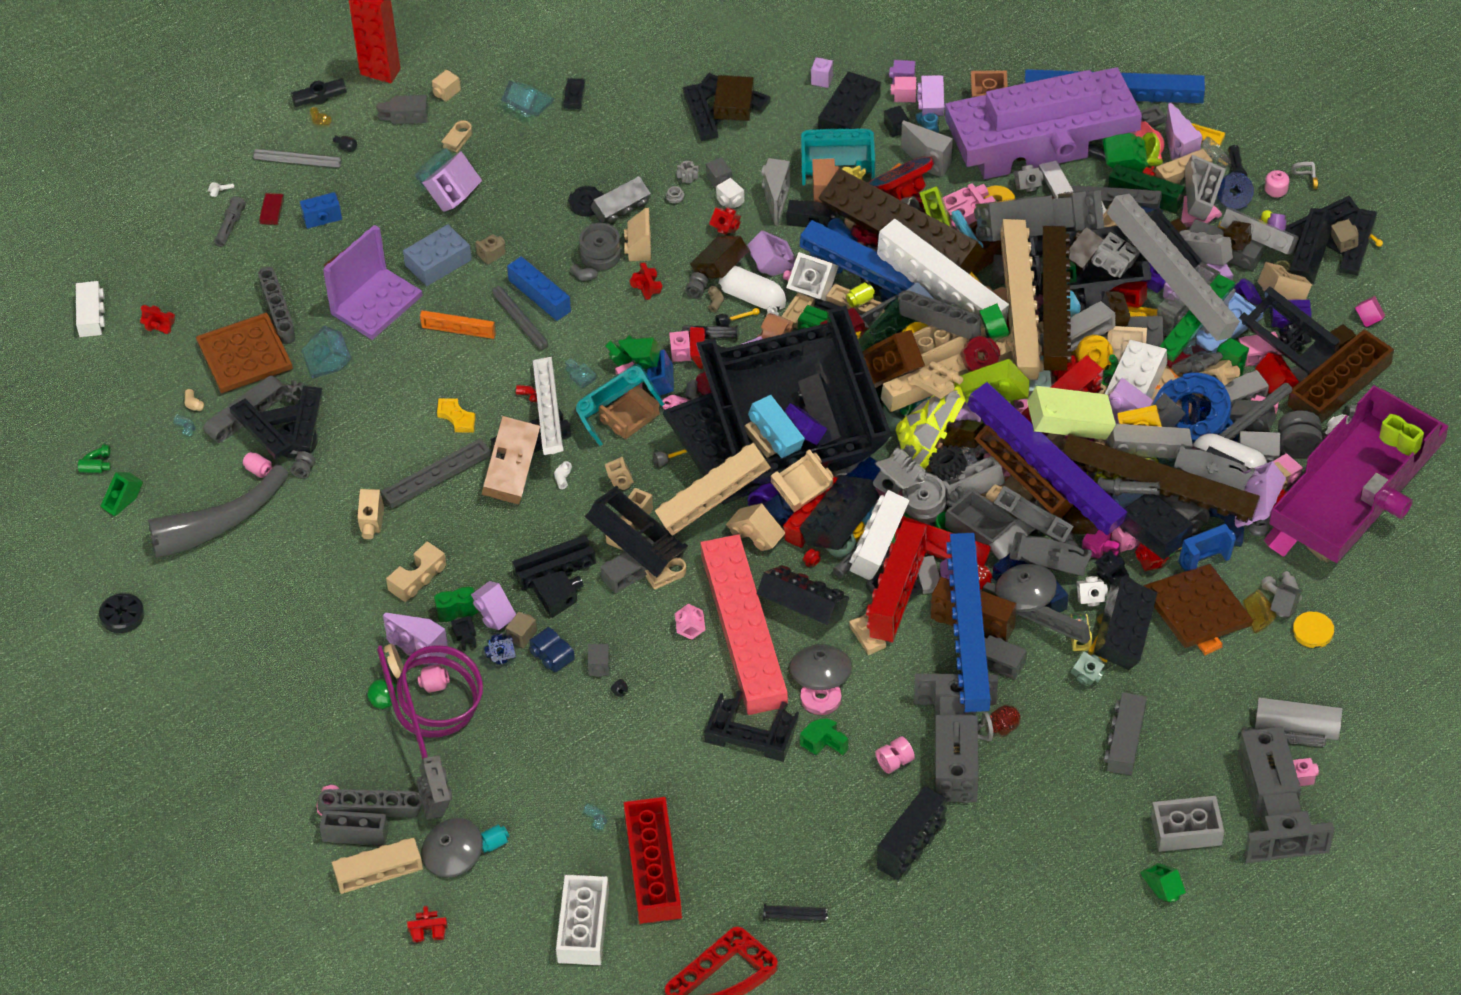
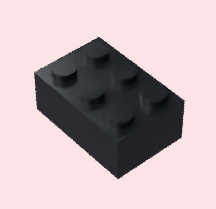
[1120,494,1193,560]

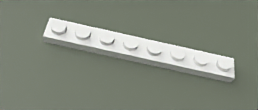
[533,357,563,455]

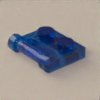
[1179,394,1212,425]

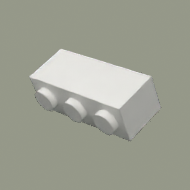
[76,281,105,337]

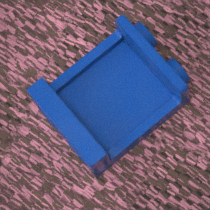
[1178,524,1236,572]

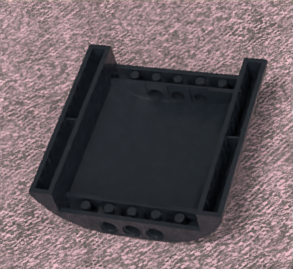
[696,306,891,484]

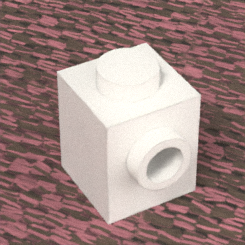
[716,178,744,209]

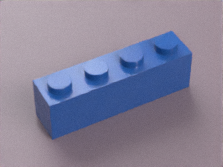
[507,256,571,321]

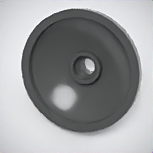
[996,564,1057,612]
[790,644,851,690]
[422,818,483,878]

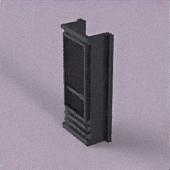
[1239,286,1340,375]
[585,485,688,578]

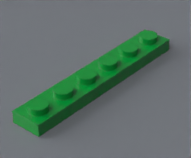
[1159,274,1235,362]

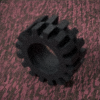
[928,445,967,481]

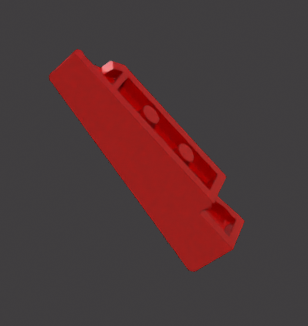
[899,516,991,566]

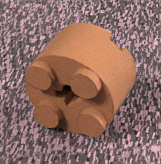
[757,313,795,339]

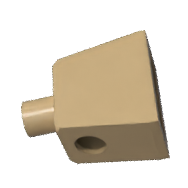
[1192,360,1240,386]
[358,489,384,539]

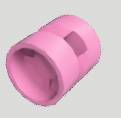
[875,736,915,774]

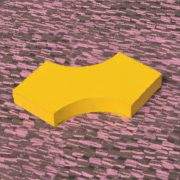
[437,398,476,433]

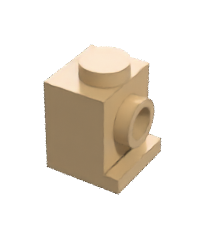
[605,457,634,490]

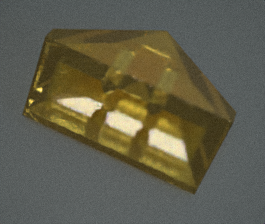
[1243,590,1277,633]

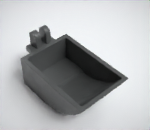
[945,486,1018,545]

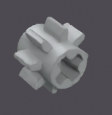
[677,161,699,183]

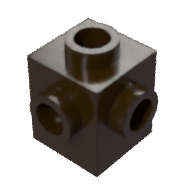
[1223,220,1252,251]

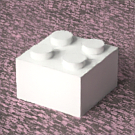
[786,252,839,302]

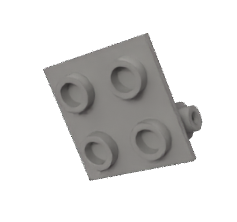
[876,448,927,490]

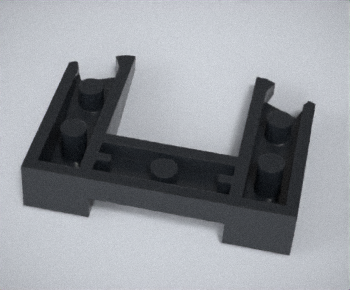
[705,691,799,762]

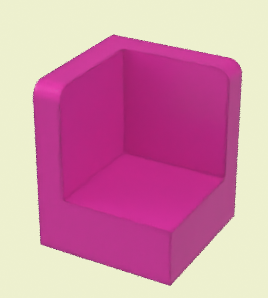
[1355,296,1385,327]
[1264,527,1297,557]

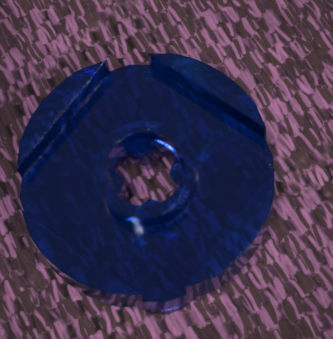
[1217,172,1254,210]

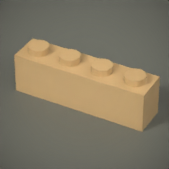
[332,838,423,894]

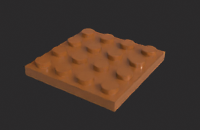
[196,313,293,393]

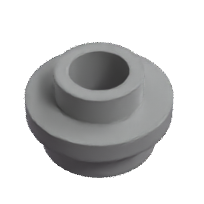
[666,186,684,203]

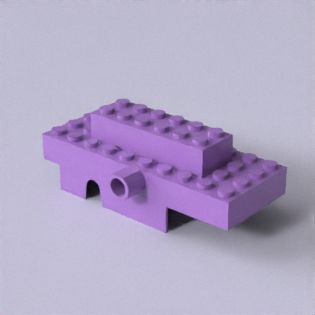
[945,67,1142,179]

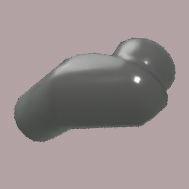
[686,380,700,400]

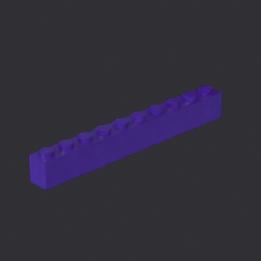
[967,382,1127,535]

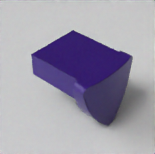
[1234,278,1262,306]

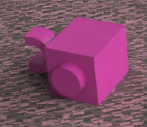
[1082,530,1120,559]

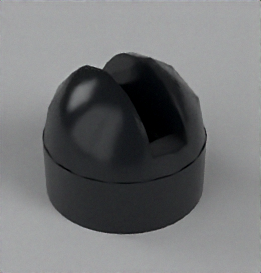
[610,679,628,697]

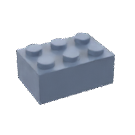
[403,225,472,287]

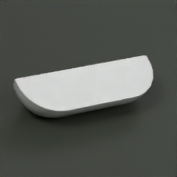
[718,266,786,309]
[1193,434,1267,469]

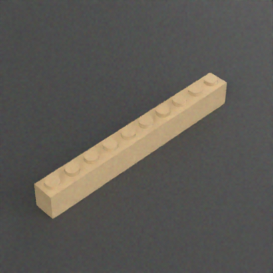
[1000,219,1043,380]
[881,321,1043,412]

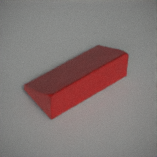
[690,327,705,369]

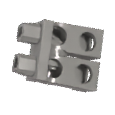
[1091,232,1140,278]

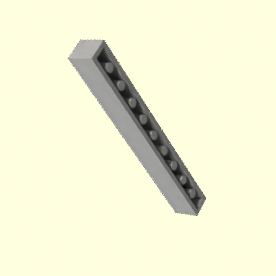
[1107,194,1240,341]

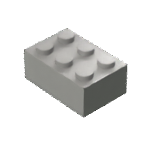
[1151,796,1224,852]

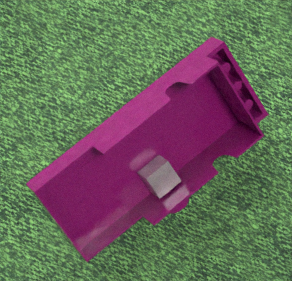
[1269,385,1449,563]

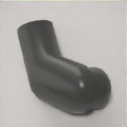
[570,265,598,281]

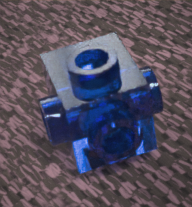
[484,634,516,665]

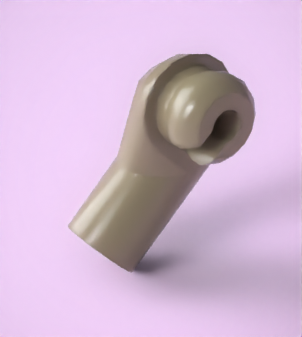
[708,286,724,313]

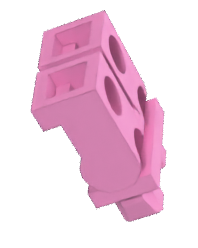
[943,183,995,232]

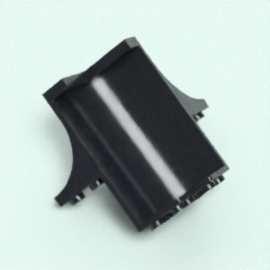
[1028,226,1151,312]

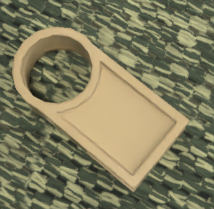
[442,121,472,153]
[645,558,686,590]

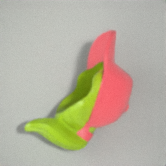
[1134,121,1164,167]

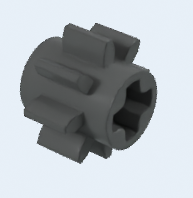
[282,380,304,404]

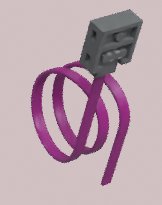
[377,645,483,819]

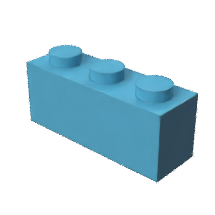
[748,395,805,458]

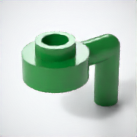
[1101,355,1119,388]

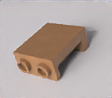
[599,385,660,440]

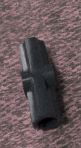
[291,78,347,107]

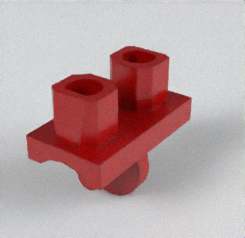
[629,263,663,299]
[140,305,175,334]
[407,906,448,942]

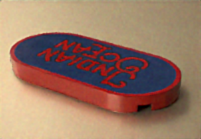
[868,157,934,191]

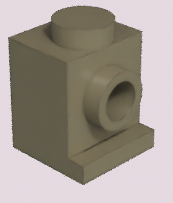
[475,234,506,265]

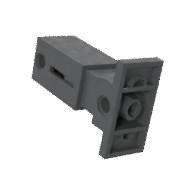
[974,190,1104,241]
[914,674,998,803]
[1238,726,1335,863]

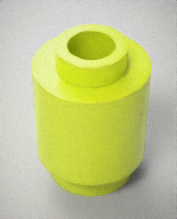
[845,282,875,308]

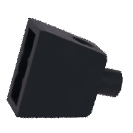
[532,571,584,618]

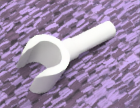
[208,182,234,197]

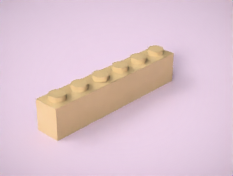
[655,443,771,536]

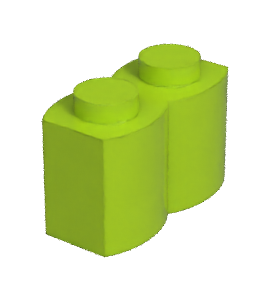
[1379,414,1424,456]

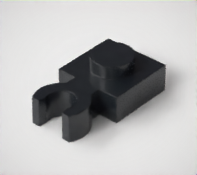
[451,616,477,651]

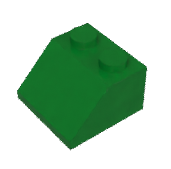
[1103,133,1148,172]

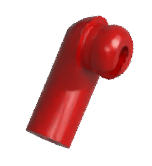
[516,385,537,402]

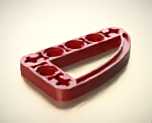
[665,927,778,995]

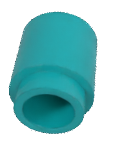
[481,824,509,853]

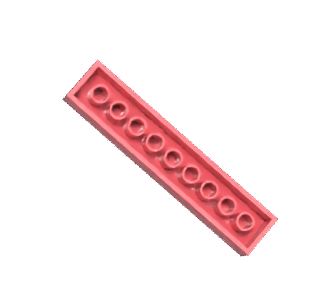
[701,534,788,715]

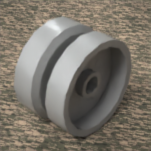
[902,473,947,524]

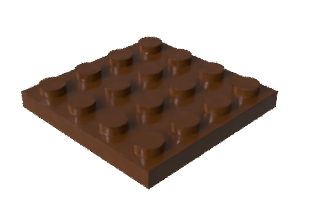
[1143,564,1254,648]

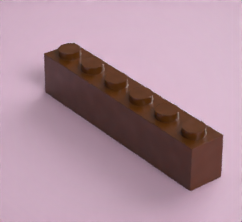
[974,425,1074,519]

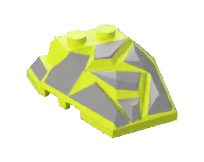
[896,382,965,469]

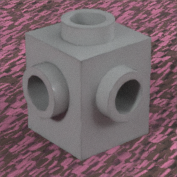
[1014,165,1043,192]

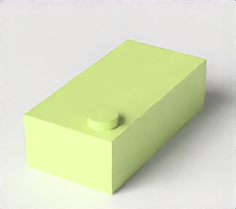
[1027,386,1116,440]

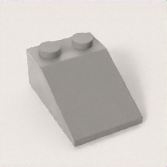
[901,120,953,178]
[762,158,790,226]

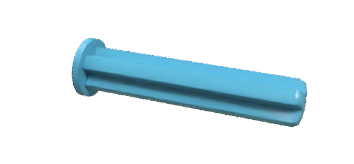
[951,210,983,248]

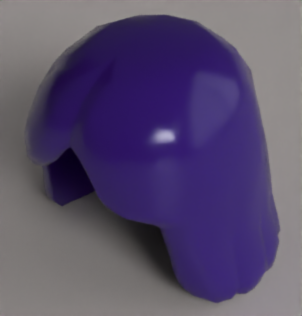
[747,483,780,506]

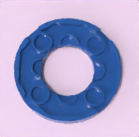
[1153,373,1232,444]

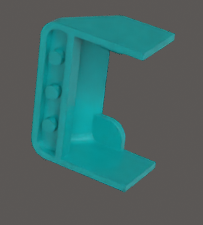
[801,129,875,185]
[576,364,665,446]

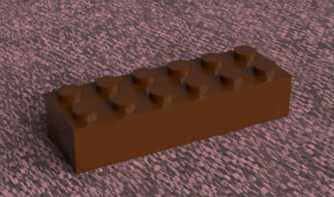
[1287,329,1394,423]

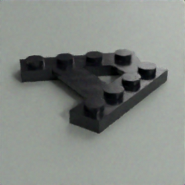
[683,73,771,141]
[1285,196,1377,276]
[229,386,322,460]

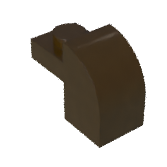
[942,420,983,449]

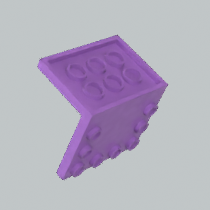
[323,225,423,340]

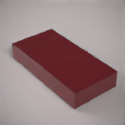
[259,193,284,225]

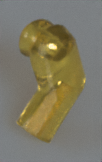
[310,107,332,125]

